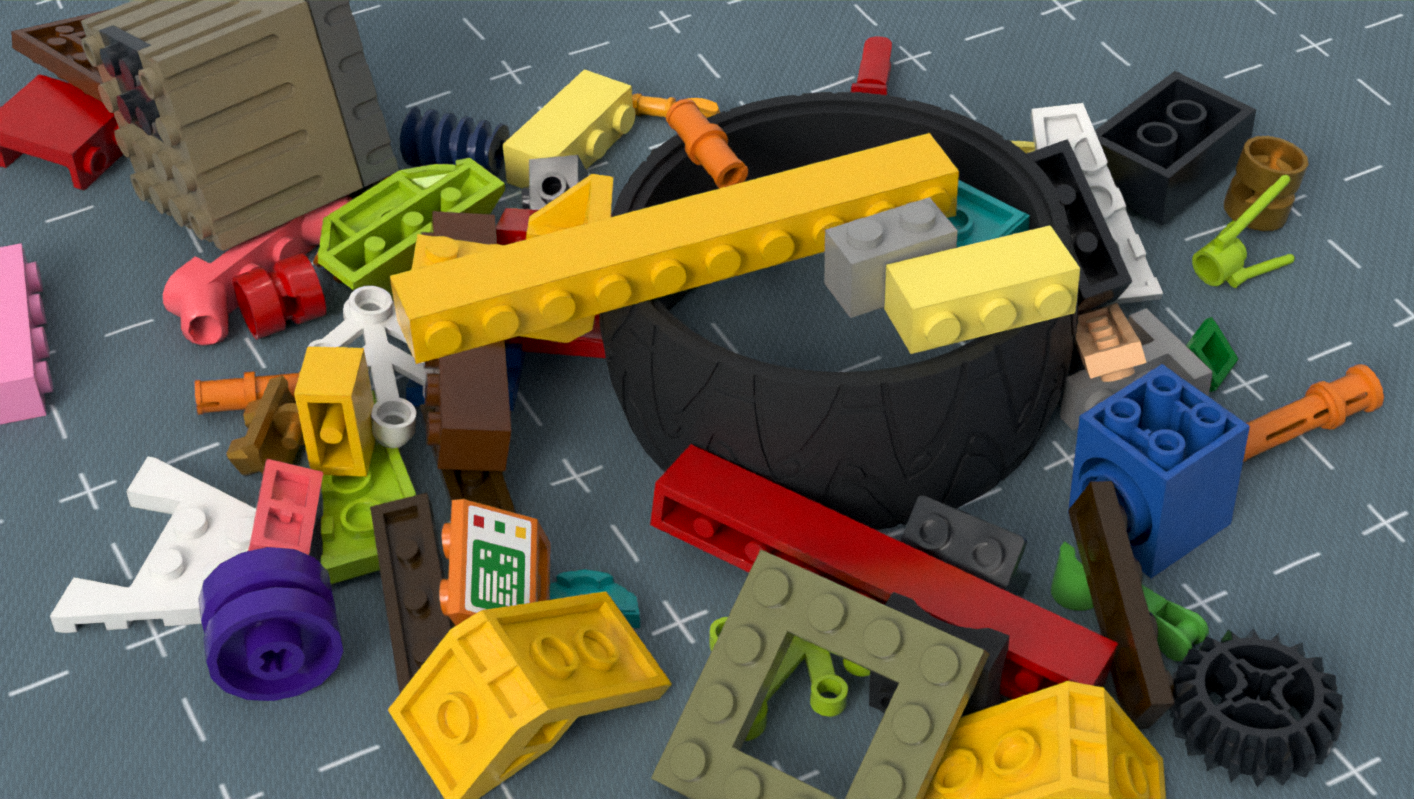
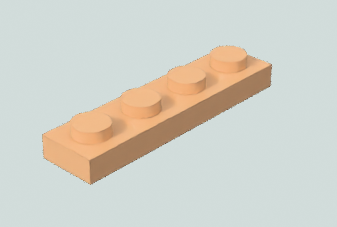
[1075,303,1146,382]

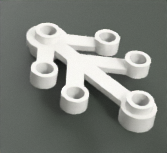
[308,286,433,448]

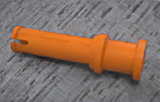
[1243,364,1384,463]

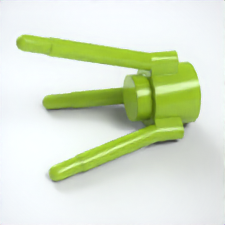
[1192,175,1295,288]

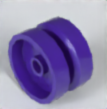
[198,547,344,701]

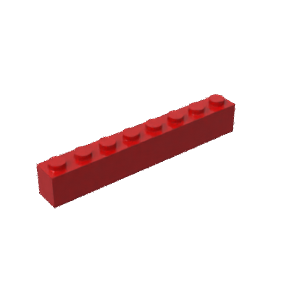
[650,444,1118,700]

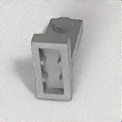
[1060,308,1213,430]

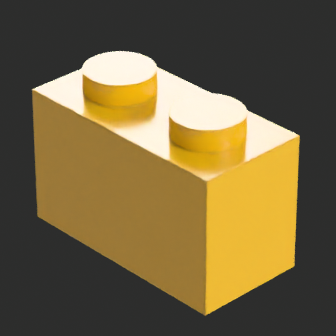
[294,346,376,477]

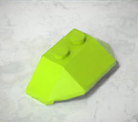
[318,158,505,300]

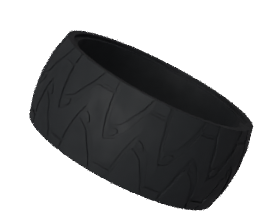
[599,92,1078,530]

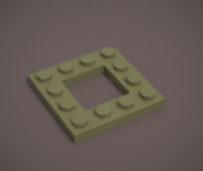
[651,549,990,799]

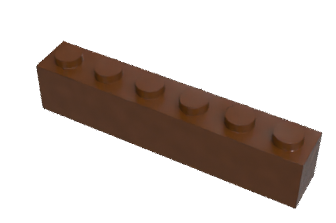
[421,211,511,471]

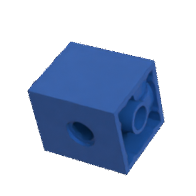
[1068,364,1250,578]

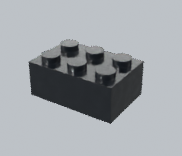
[1095,71,1256,225]

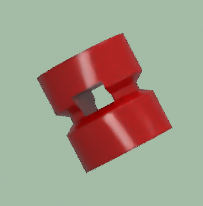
[232,253,327,340]

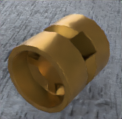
[1224,136,1308,231]

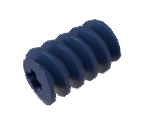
[400,106,510,176]

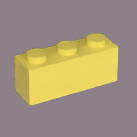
[503,69,636,189]
[884,225,1080,354]

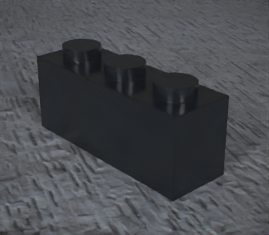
[1026,139,1133,315]

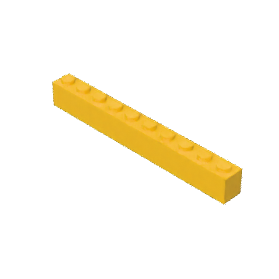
[390,133,959,364]

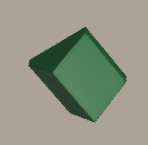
[1186,317,1238,392]

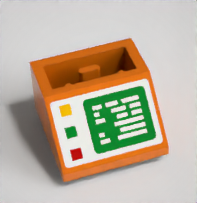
[439,499,551,626]

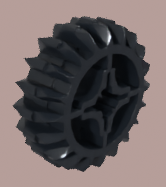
[1169,628,1343,787]

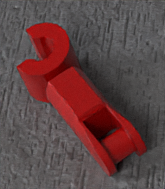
[851,36,892,95]

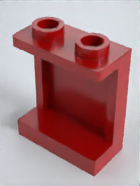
[0,74,123,191]

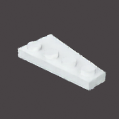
[1031,103,1163,306]

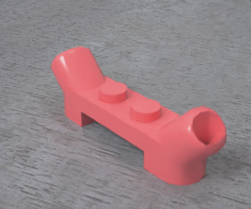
[163,195,352,346]

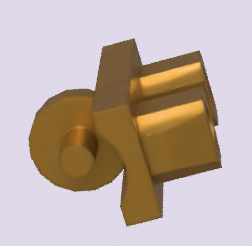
[226,375,305,476]

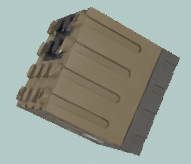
[81,0,399,251]

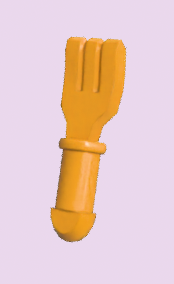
[632,93,721,118]

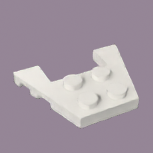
[50,457,256,633]

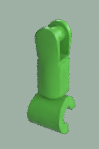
[1051,541,1209,661]

